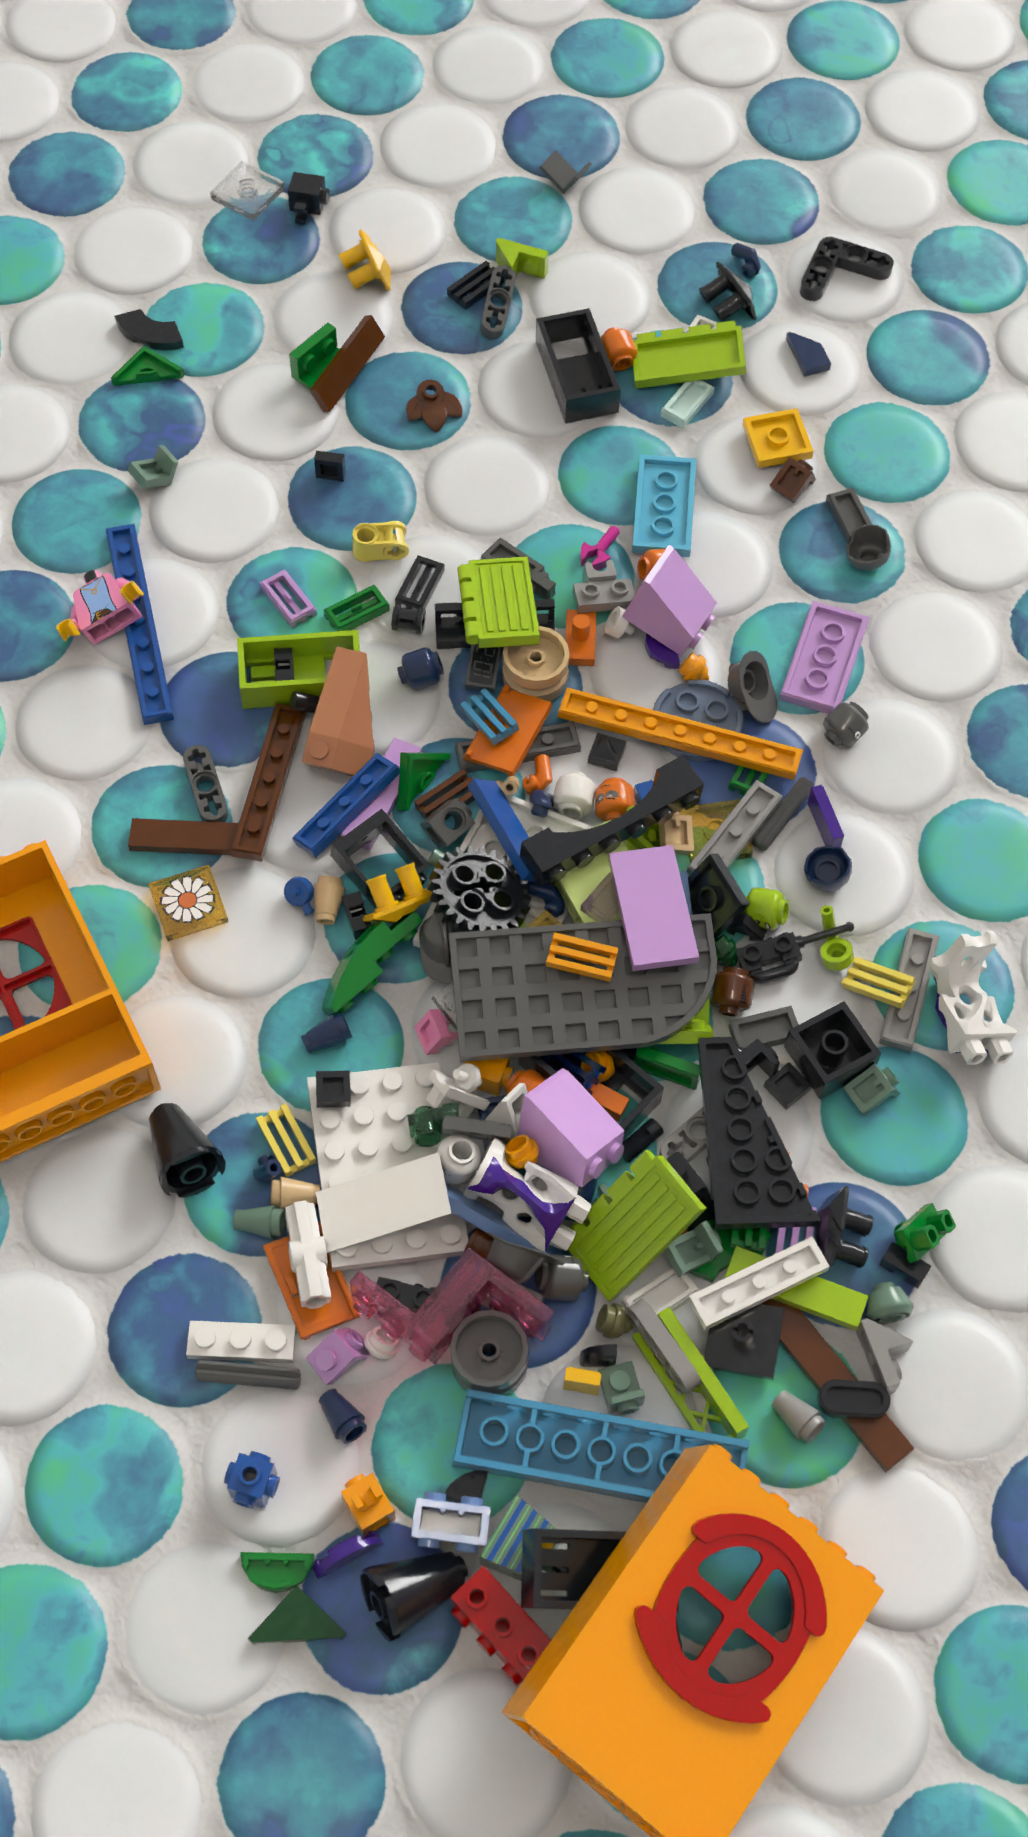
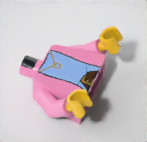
[56,570,144,645]

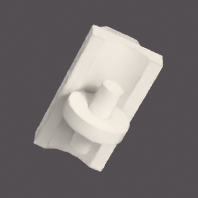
[426,1063,490,1118]

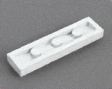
[688,1237,830,1330]

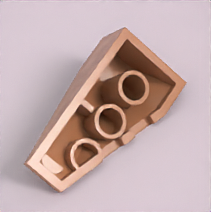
[302,646,375,777]

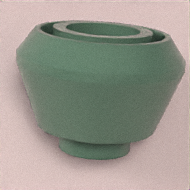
[866,1282,914,1324]

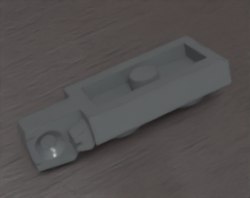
[481,538,556,599]

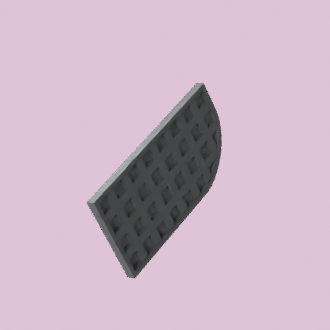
[449,913,717,1062]

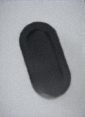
[817,1379,891,1420]

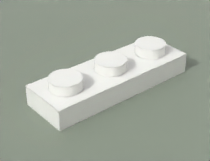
[186,1321,296,1363]

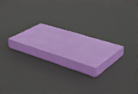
[779,601,869,714]
[609,845,699,971]

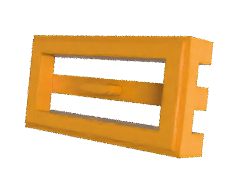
[546,932,619,982]

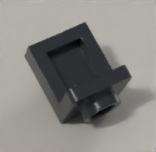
[737,1039,780,1077]

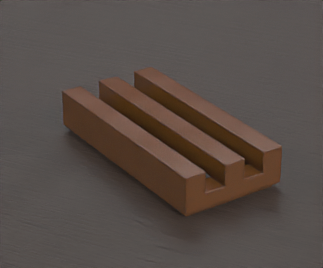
[414,769,475,820]

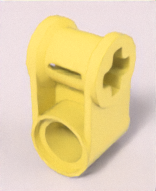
[352,521,409,562]

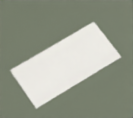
[316,1152,451,1253]

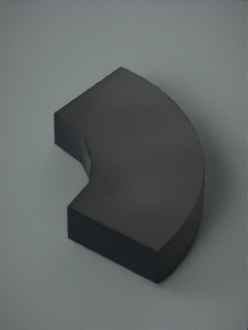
[114,309,184,350]

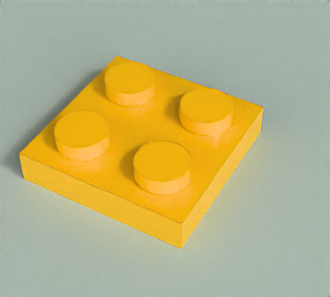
[742,408,814,468]

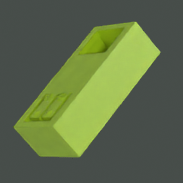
[237,630,360,709]

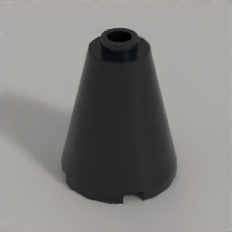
[149,1103,226,1198]
[360,1551,468,1642]

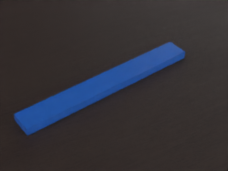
[106,524,174,725]

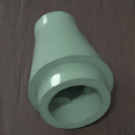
[233,1205,286,1239]

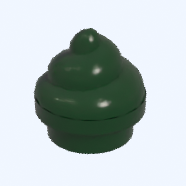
[715,934,737,967]

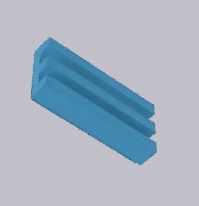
[460,688,519,746]

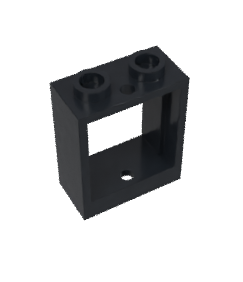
[330,809,430,908]

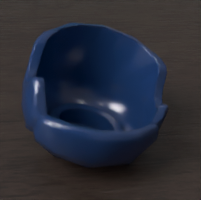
[804,845,852,892]

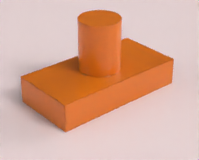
[565,609,596,666]

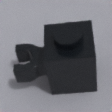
[288,172,330,225]

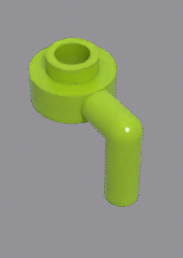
[820,905,854,971]

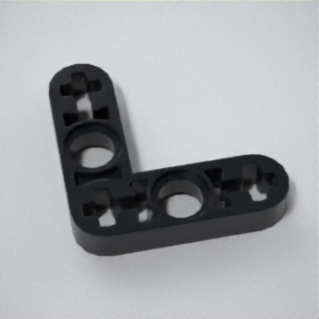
[800,237,894,301]

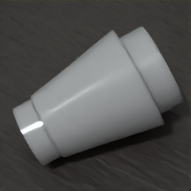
[771,1390,826,1443]

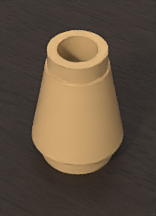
[314,875,346,925]
[270,1177,320,1209]

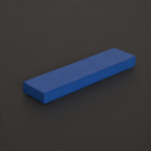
[292,753,400,858]
[468,779,537,882]

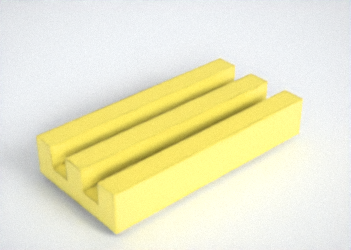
[841,956,916,1009]
[256,1103,317,1178]

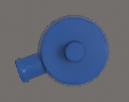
[284,877,314,916]

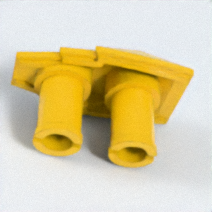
[338,230,391,291]
[362,862,432,923]

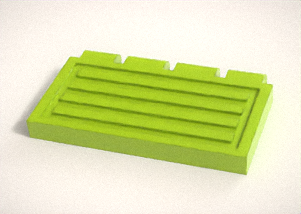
[633,321,747,389]
[457,557,540,648]
[568,1150,707,1301]

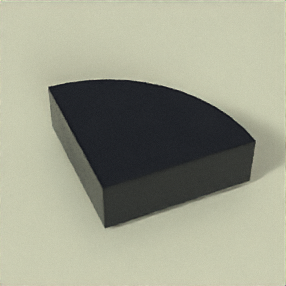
[725,913,767,941]
[580,1344,617,1367]
[445,1470,488,1503]

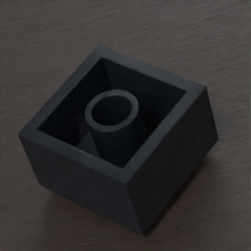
[784,1001,881,1099]

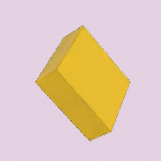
[563,1367,602,1396]

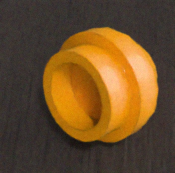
[678,652,709,682]
[581,1051,615,1083]
[505,1135,539,1170]

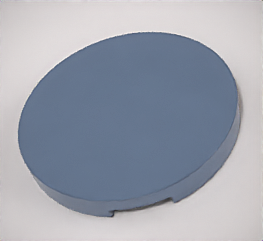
[653,679,743,762]

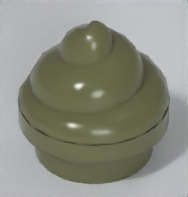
[596,1303,634,1339]

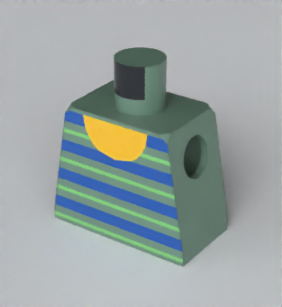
[480,1495,567,1581]

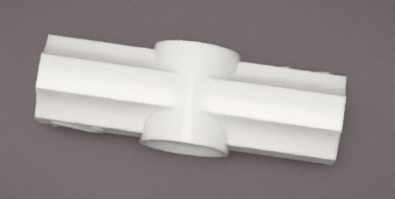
[285,1200,331,1309]

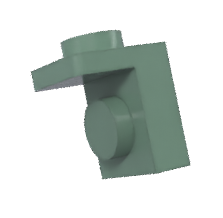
[843,1063,900,1115]
[598,1361,645,1416]

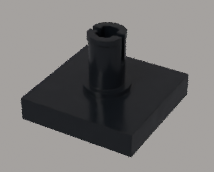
[688,853,750,940]
[704,1304,785,1380]

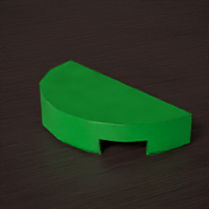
[240,1552,315,1593]

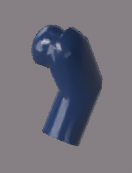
[731,243,761,278]
[529,790,554,818]
[527,881,565,919]
[253,1155,282,1182]

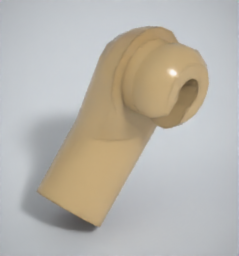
[496,776,520,796]

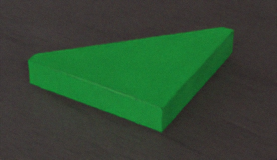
[111,346,185,386]
[397,752,451,811]

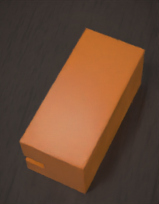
[586,1079,630,1122]

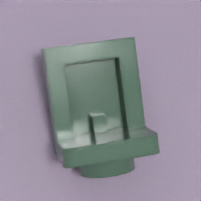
[128,445,178,489]
[664,1221,723,1278]

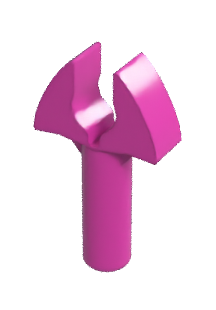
[580,526,620,571]

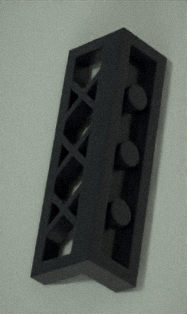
[435,599,555,649]

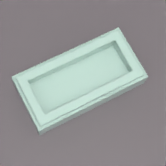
[660,380,715,429]

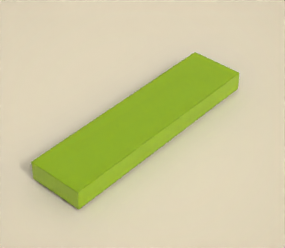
[724,1246,868,1331]

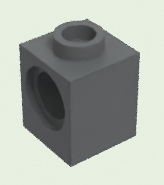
[420,798,475,849]

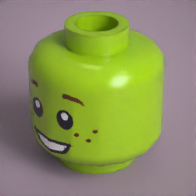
[741,887,789,931]

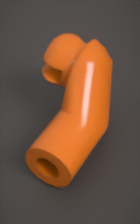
[522,754,552,794]

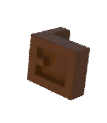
[769,457,816,503]

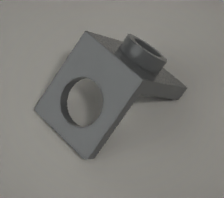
[539,150,592,194]

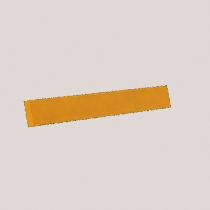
[558,687,803,780]

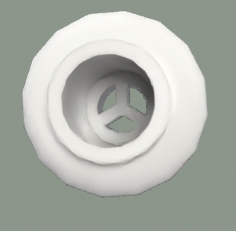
[553,771,596,820]
[436,1134,481,1185]

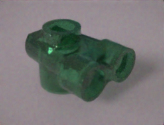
[407,1102,459,1147]

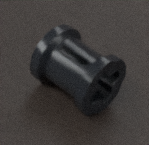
[391,604,426,635]

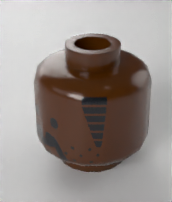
[710,967,755,1017]

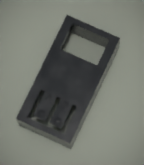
[536,308,621,423]
[518,1050,664,1142]
[521,1528,679,1612]

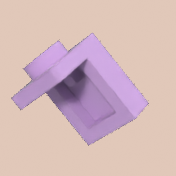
[306,1328,370,1385]

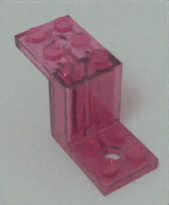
[350,1247,554,1365]

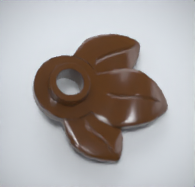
[406,380,462,433]

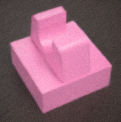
[414,1009,458,1055]

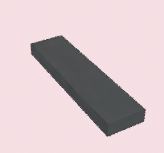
[455,721,581,773]

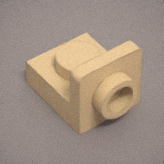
[659,811,694,855]

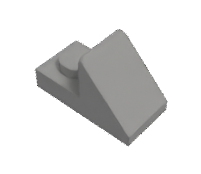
[856,1318,913,1394]

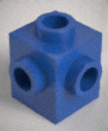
[224,1451,280,1509]

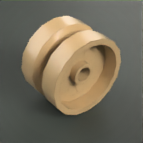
[502,626,570,702]

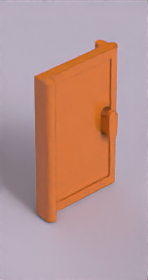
[463,685,552,777]
[263,1222,360,1341]

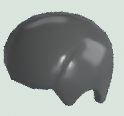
[846,524,891,571]

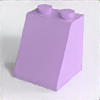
[622,545,717,656]
[517,1068,625,1187]

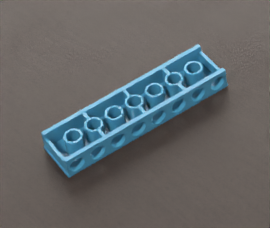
[452,1389,750,1503]

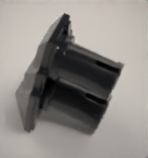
[699,262,757,322]
[816,1186,873,1268]

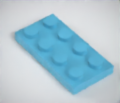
[632,454,696,557]

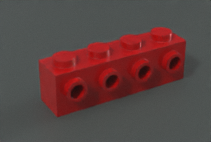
[450,1566,551,1686]

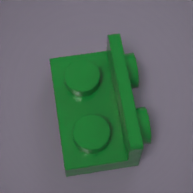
[289,322,340,390]

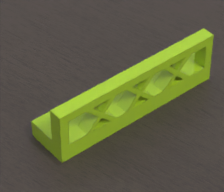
[632,1307,749,1439]

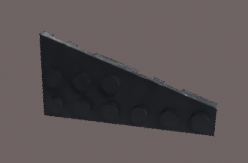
[697,1037,821,1230]

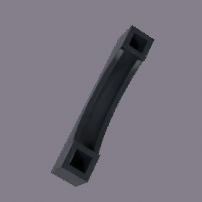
[519,755,704,886]

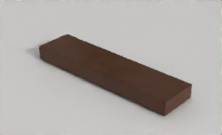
[309,315,385,412]
[128,818,239,855]

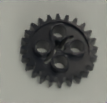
[427,845,532,932]

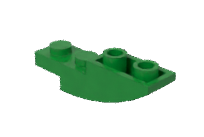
[322,911,423,1014]

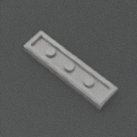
[687,780,783,875]
[879,927,940,1052]

